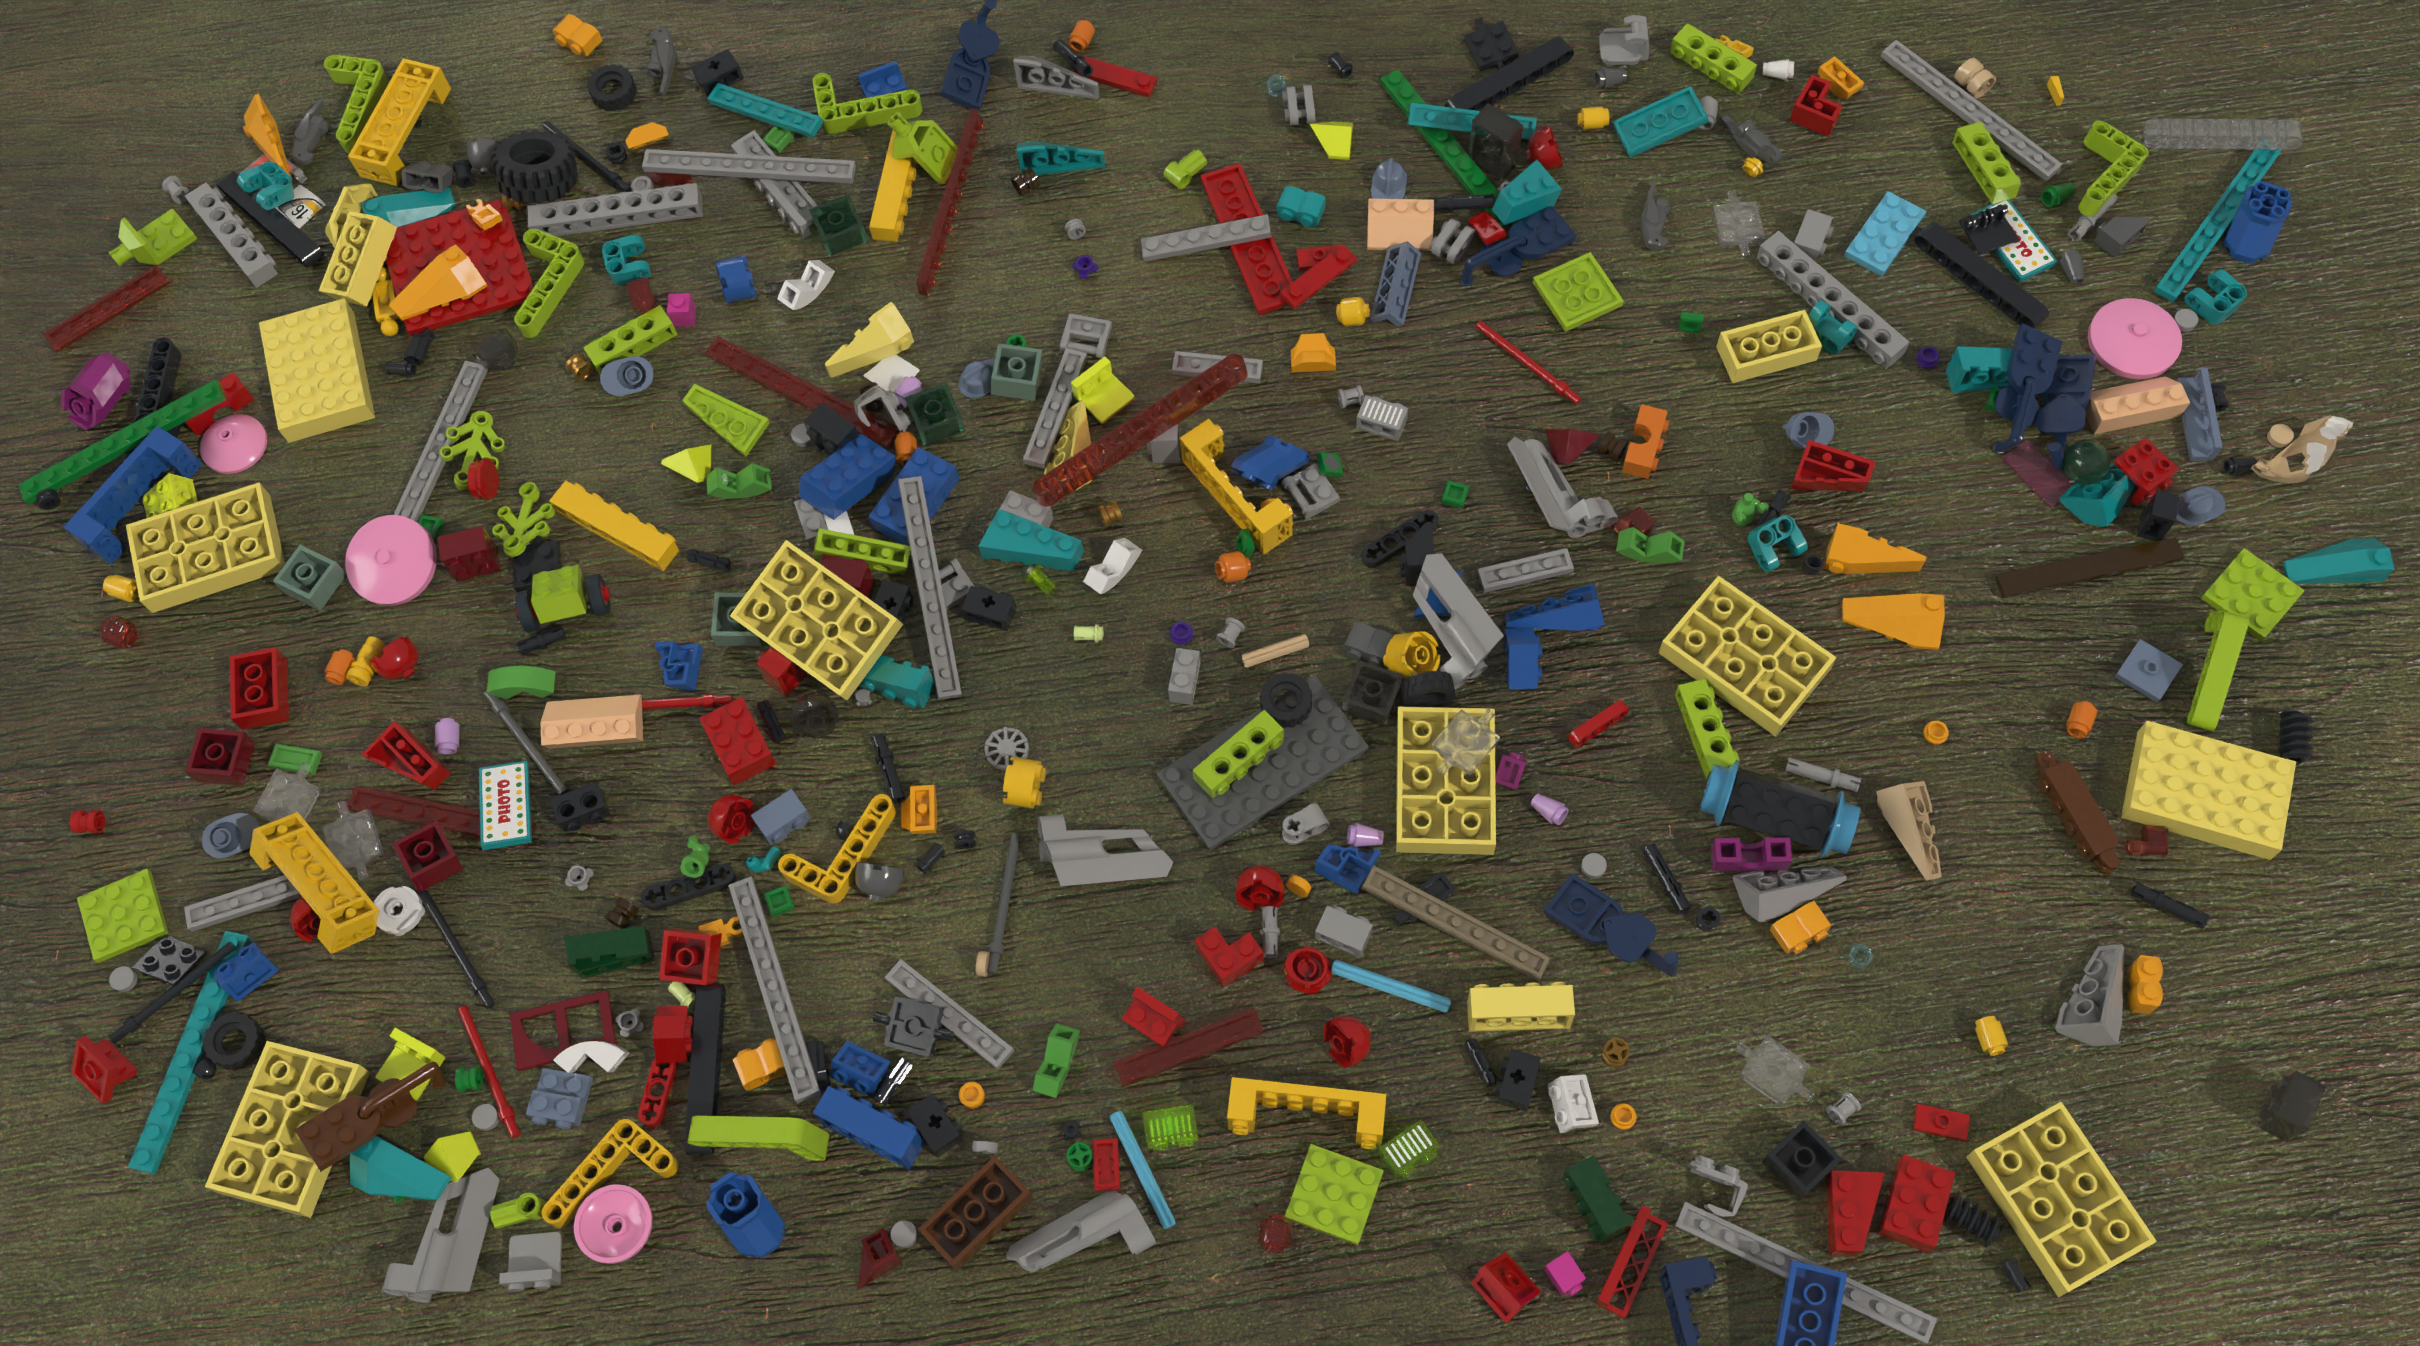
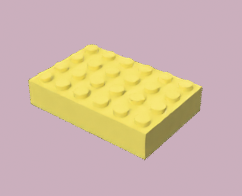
[259,298,375,443]
[126,482,285,613]
[730,540,903,700]
[1659,576,1837,736]
[1396,707,1496,855]
[2121,721,2296,860]
[205,1041,370,1218]
[1966,1102,2157,1298]

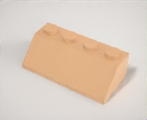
[2084,376,2190,434]
[541,695,643,749]

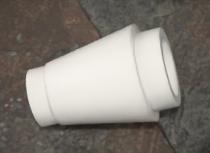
[1763,59,1795,80]

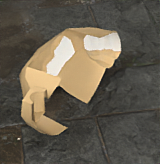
[2251,415,2353,483]

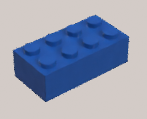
[799,434,896,520]
[868,447,960,546]
[813,1086,925,1170]
[1774,1260,1847,1346]

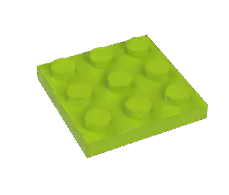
[1532,252,1624,332]
[2201,548,2305,642]
[77,869,169,963]
[1285,1144,1384,1246]

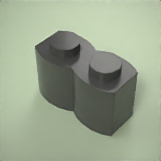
[401,161,454,193]
[1344,622,1394,669]

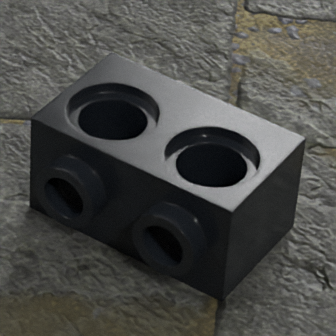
[550,782,611,832]

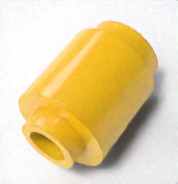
[1577,106,1609,130]
[103,574,139,602]
[1975,1016,2009,1056]

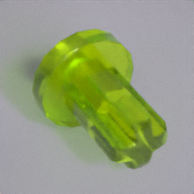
[1025,564,1056,594]

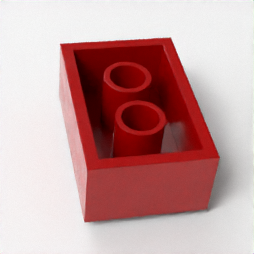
[230,647,289,730]
[699,697,777,786]
[1877,1154,1955,1253]

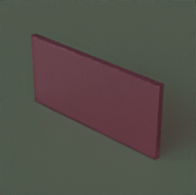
[2002,440,2073,508]

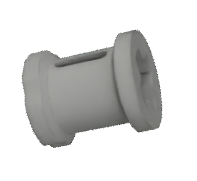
[162,176,190,204]
[1338,385,1364,409]
[1216,617,1245,648]
[1826,1092,1861,1126]

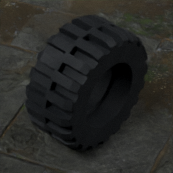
[491,130,578,204]

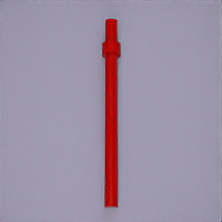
[1475,320,1582,405]
[642,694,734,709]
[458,1005,521,1139]

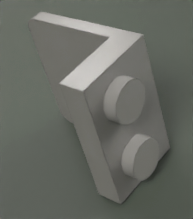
[499,1232,562,1292]

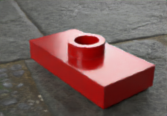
[1468,211,1506,246]
[1296,245,1340,272]
[1913,1104,1970,1142]
[1092,1138,1121,1192]

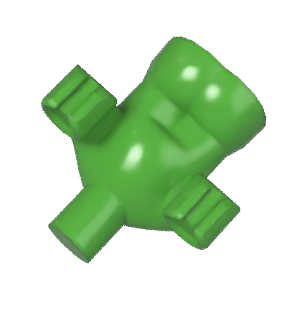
[1732,493,1769,526]
[680,835,710,878]

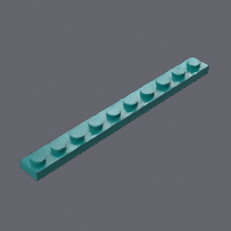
[2154,140,2282,303]
[128,931,252,1175]

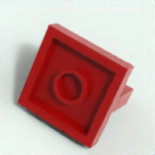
[1121,987,1186,1047]
[71,1035,137,1104]
[1470,1251,1541,1324]

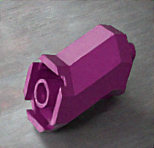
[61,352,130,430]

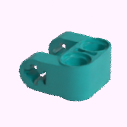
[237,162,294,210]
[602,235,651,286]
[2185,269,2247,325]
[1809,300,1858,355]
[1748,515,1808,573]

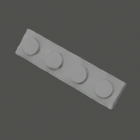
[1172,351,1263,383]
[1477,548,1574,593]

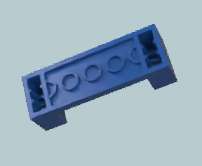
[63,426,202,565]

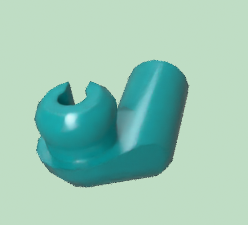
[746,846,783,873]

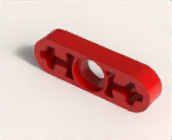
[1567,700,1630,748]
[638,1058,677,1128]

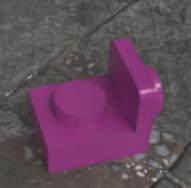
[1495,751,1527,790]

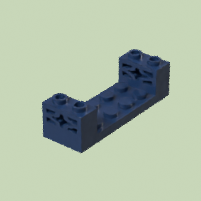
[1659,1256,1717,1346]

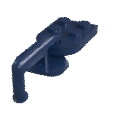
[940,0,1000,112]
[1460,206,1577,286]
[1994,324,2063,454]
[2036,354,2096,471]
[1544,873,1679,977]

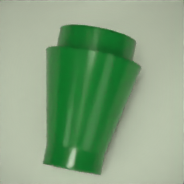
[2041,183,2075,207]

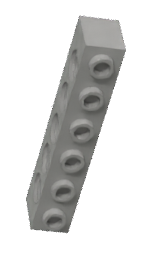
[185,182,278,288]

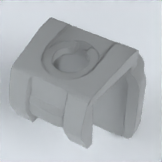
[1599,15,1649,66]
[854,386,911,433]
[1687,1156,1748,1217]

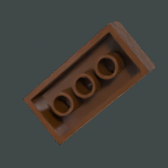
[918,1156,1033,1272]

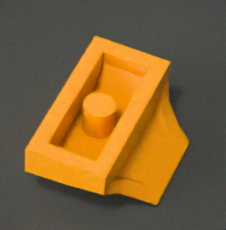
[1818,56,1864,99]
[625,122,669,151]
[1291,333,1336,372]
[901,785,937,834]

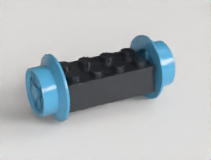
[1700,760,1860,858]

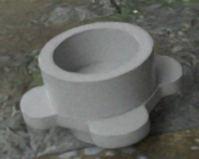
[565,864,594,891]
[616,1009,644,1037]

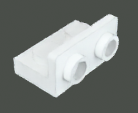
[1548,1074,1599,1133]

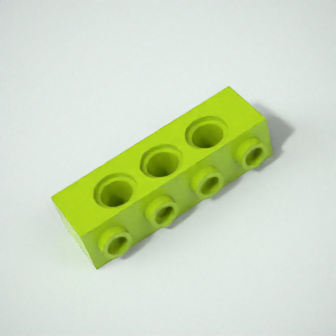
[1670,23,1757,94]
[1953,122,2021,204]
[583,305,678,375]
[812,528,910,576]
[1675,678,1739,780]
[1192,710,1284,799]

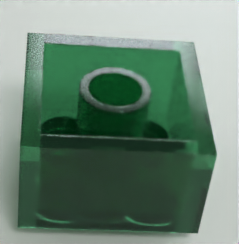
[809,194,868,257]
[905,382,965,447]

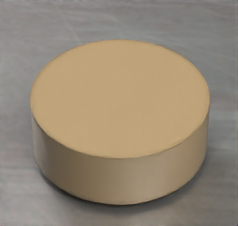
[2267,424,2294,448]
[976,951,990,977]

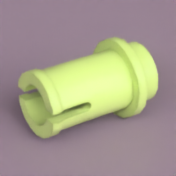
[1074,624,1104,643]
[668,981,696,1010]

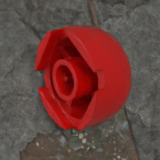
[1526,126,1563,170]
[369,636,419,680]
[708,794,756,844]
[1235,865,1285,911]
[290,897,321,942]
[1323,1015,1371,1068]

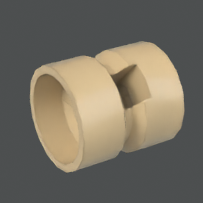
[1954,57,1996,99]

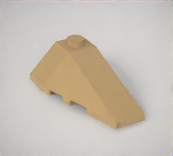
[1876,781,1942,881]

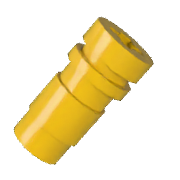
[346,636,385,687]

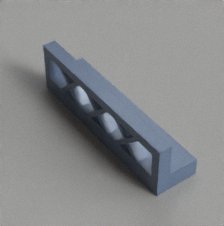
[1370,241,1421,327]
[2177,368,2223,461]

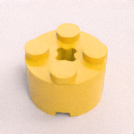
[1383,632,1440,680]
[1003,757,1046,809]

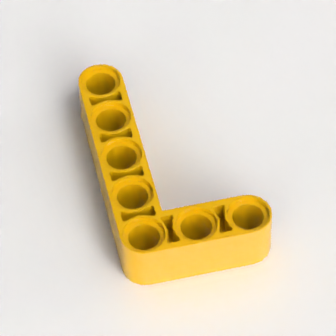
[778,794,896,904]
[542,1119,679,1228]

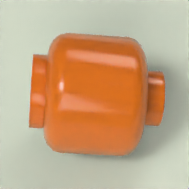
[1215,551,1251,583]

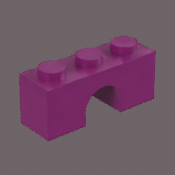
[1710,838,1792,871]

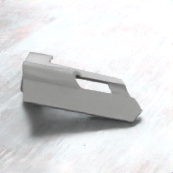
[1507,437,1618,538]
[1413,554,1504,690]
[1037,814,1173,886]
[382,1168,500,1303]
[1006,1191,1157,1272]

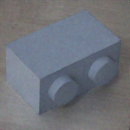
[751,789,811,845]

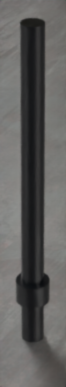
[543,121,632,192]
[419,890,495,1009]
[109,941,236,1044]

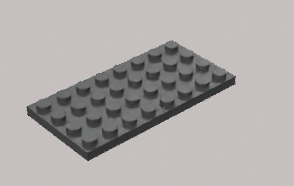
[1157,675,1369,851]

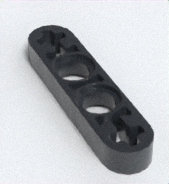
[1361,510,1439,568]
[641,864,736,911]

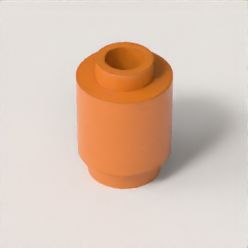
[1069,20,1095,52]
[894,432,917,466]
[324,649,356,685]
[2066,701,2098,738]

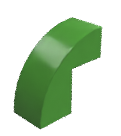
[707,463,771,499]
[1616,527,1685,564]
[487,666,556,699]
[1033,1023,1080,1098]

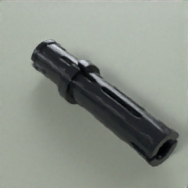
[1053,39,1093,77]
[1429,194,1495,213]
[871,733,906,804]
[1642,843,1692,914]
[2130,881,2210,929]

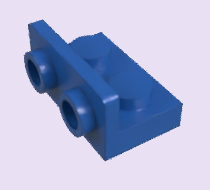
[858,61,908,98]
[213,942,279,1002]
[830,1041,891,1097]

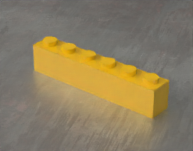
[869,130,919,242]
[549,480,679,571]

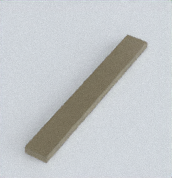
[1362,865,1551,981]

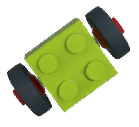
[515,565,611,632]

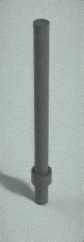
[484,690,568,795]
[987,833,1021,975]

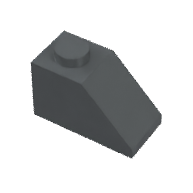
[2094,217,2150,258]

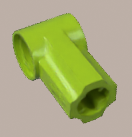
[1163,150,1207,190]
[490,1193,546,1229]

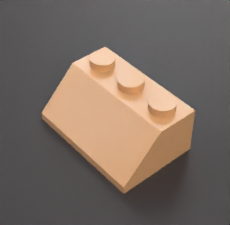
[1367,199,1434,251]

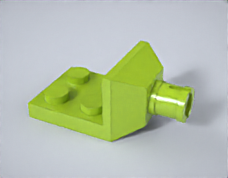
[887,112,962,185]
[108,208,198,266]

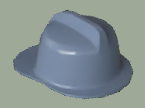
[1371,158,1407,199]
[600,356,654,396]
[958,359,995,398]
[1782,412,1834,448]
[2176,486,2226,526]
[201,813,259,859]

